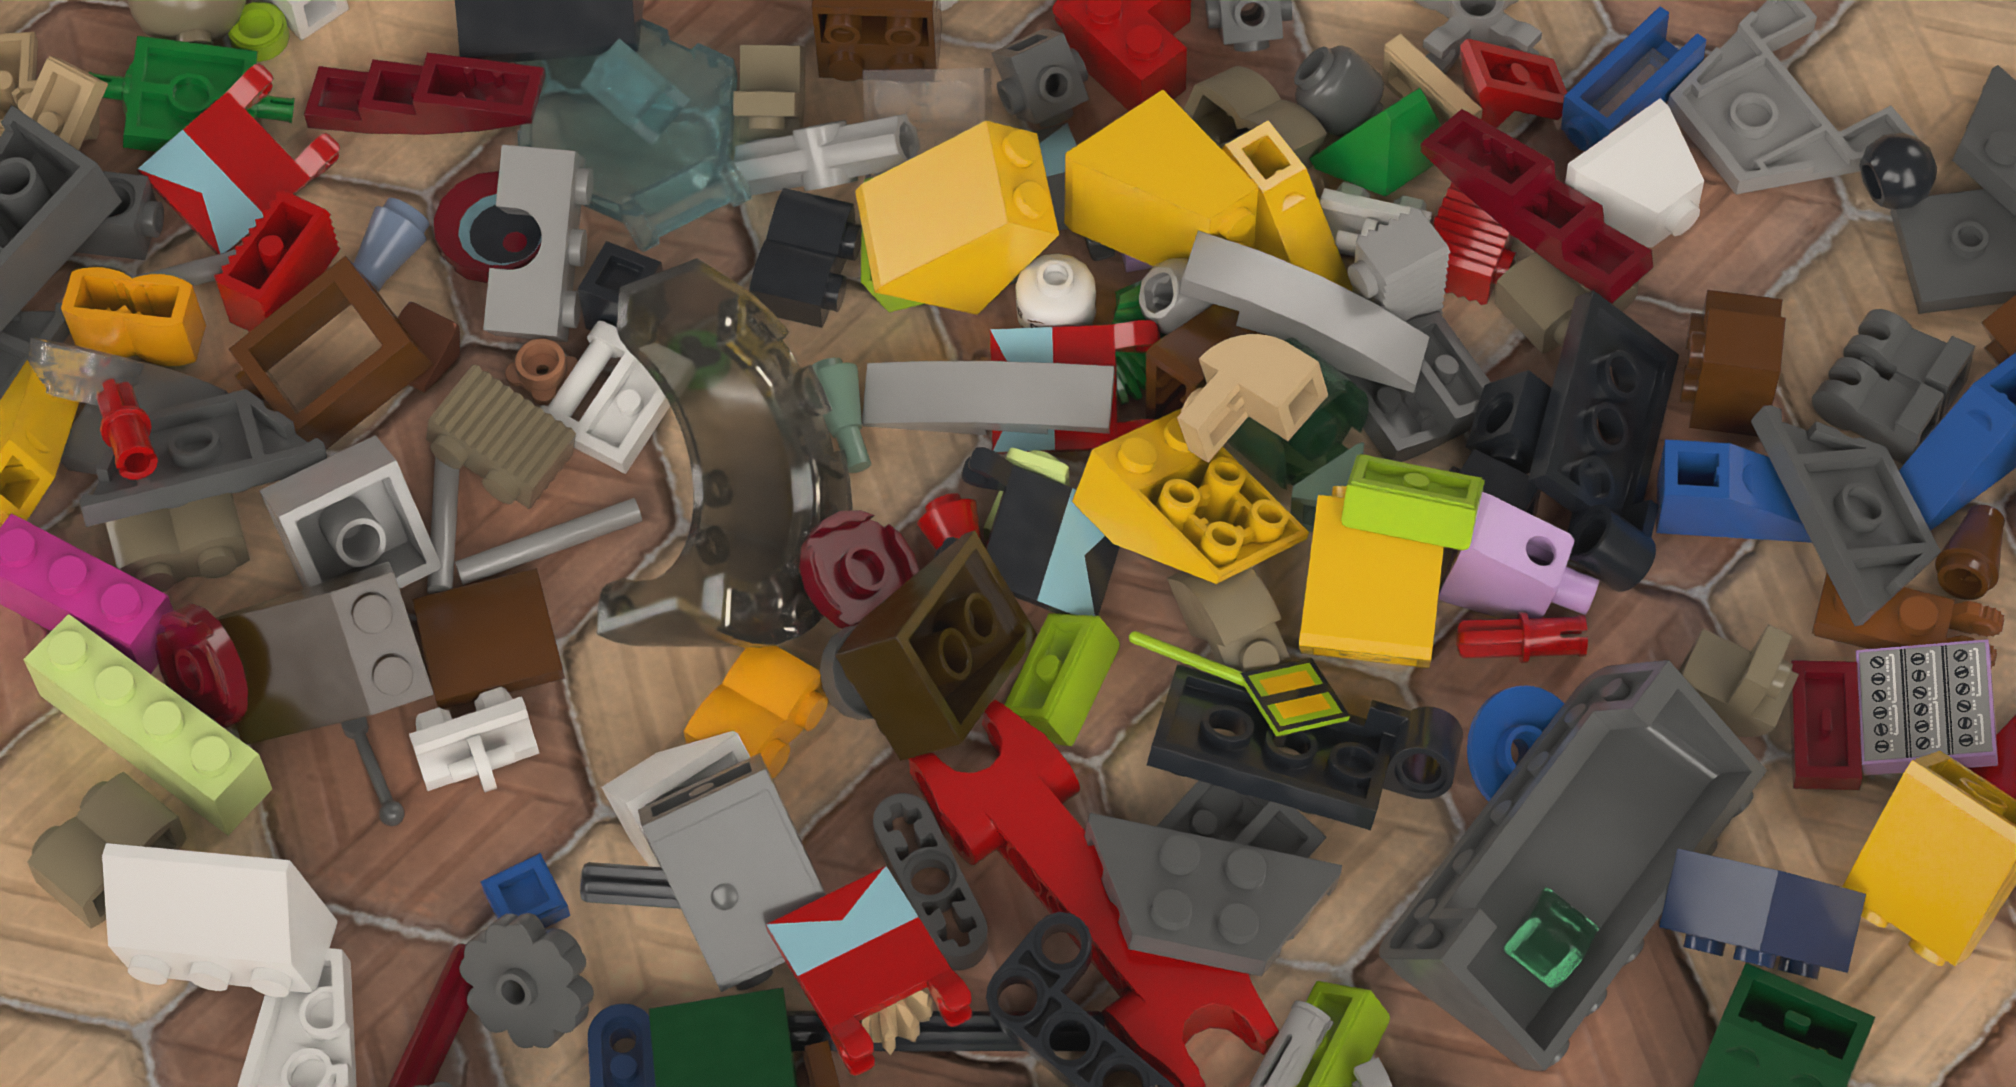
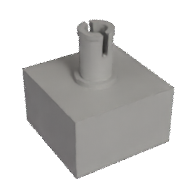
[259,435,443,589]

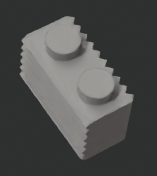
[1348,207,1450,321]

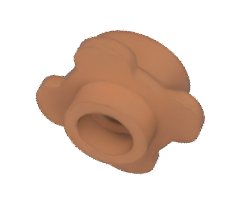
[505,338,578,404]

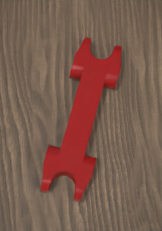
[909,699,1279,1087]

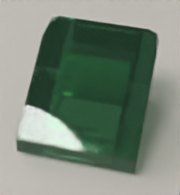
[1504,887,1598,989]

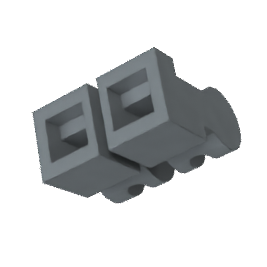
[1812,309,1975,465]

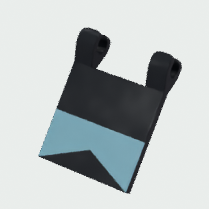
[933,447,1120,616]

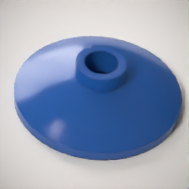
[1467,685,1564,802]

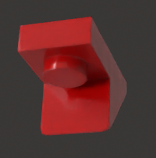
[1460,38,1568,128]

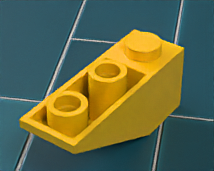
[1222,120,1352,291]
[0,346,85,527]

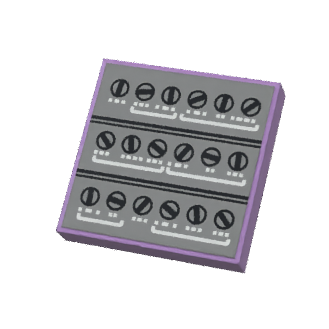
[1856,639,1998,776]

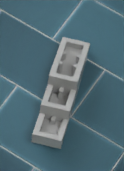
[1179,230,1430,393]
[862,361,1115,435]

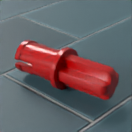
[96,378,158,480]
[1456,612,1588,663]

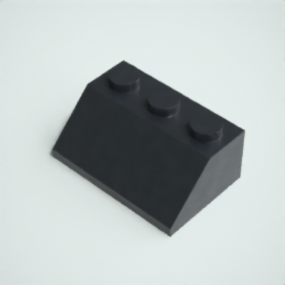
[455,0,644,63]

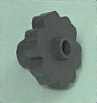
[459,913,594,1048]

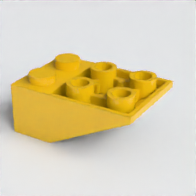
[1072,408,1310,584]

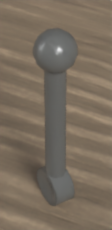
[341,717,405,827]

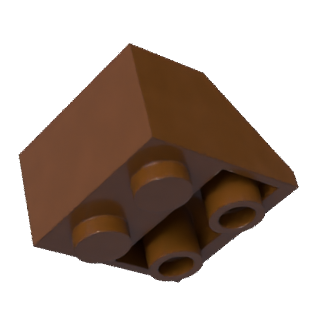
[811,0,942,84]

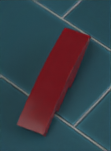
[304,52,546,135]
[1420,109,1653,304]

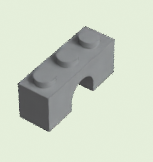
[483,145,594,342]

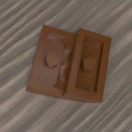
[412,568,565,709]

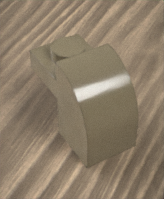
[733,45,806,142]
[1167,567,1292,672]
[1679,624,1799,737]

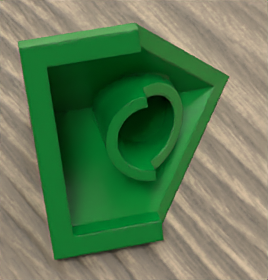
[1309,88,1442,197]

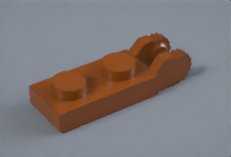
[1812,572,2005,669]

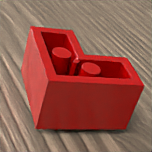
[1062,0,1191,111]

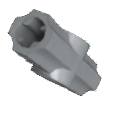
[731,114,920,197]

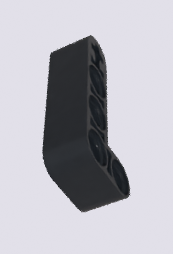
[986,912,1175,1087]

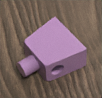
[1438,492,1599,619]

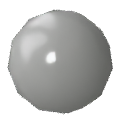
[1139,258,1213,335]

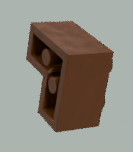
[1680,290,1786,437]

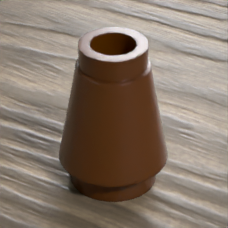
[1935,504,2005,600]

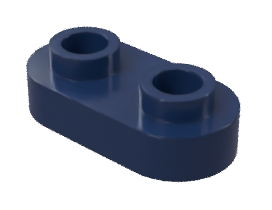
[588,1004,656,1087]

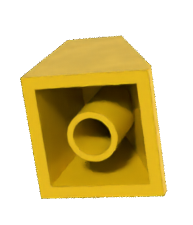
[1064,90,1259,266]
[855,120,1059,315]
[1299,486,1444,669]
[1842,751,2016,966]

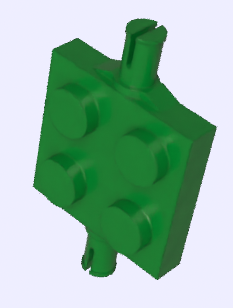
[88,36,295,152]

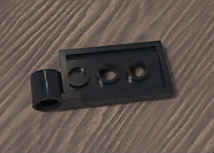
[1528,290,1679,592]
[1146,664,1463,831]

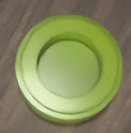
[228,2,290,62]

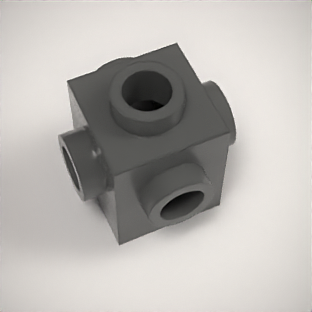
[1205,0,1292,52]
[991,28,1089,128]

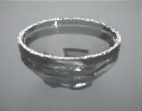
[28,337,145,406]

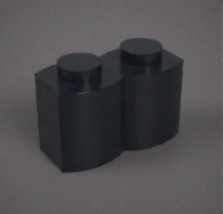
[749,188,862,328]

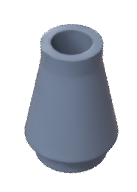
[353,198,430,292]

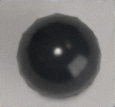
[1859,133,1937,210]

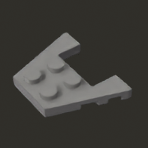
[1668,0,1919,195]

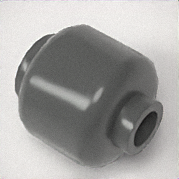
[1294,46,1384,136]

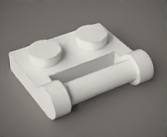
[540,321,692,474]

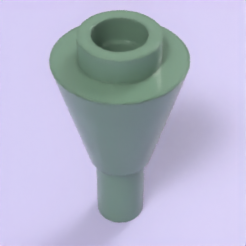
[799,357,871,473]

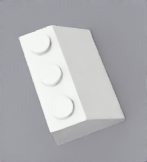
[102,843,338,997]

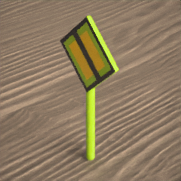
[1129,631,1350,737]

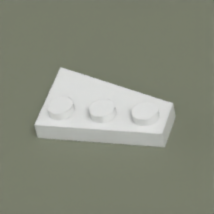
[237,948,357,1087]

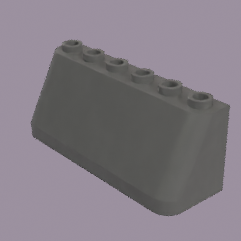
[1379,660,1767,1071]

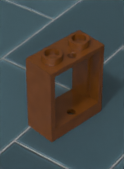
[229,256,433,450]

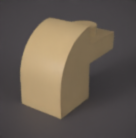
[1177,334,1328,462]

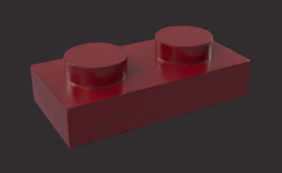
[1789,660,1863,790]

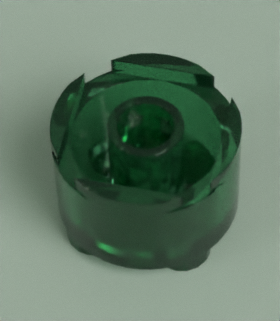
[1227,338,1369,490]

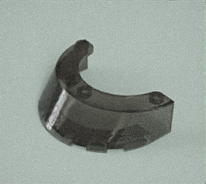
[597,258,853,648]

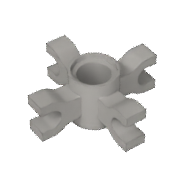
[1414,0,1542,74]

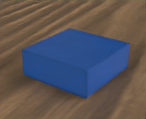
[480,853,571,928]

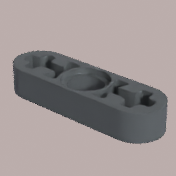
[873,793,988,970]

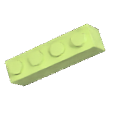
[23,614,272,836]

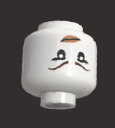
[1015,253,1096,328]

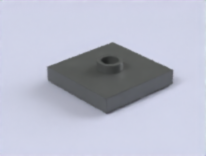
[1890,189,2016,314]

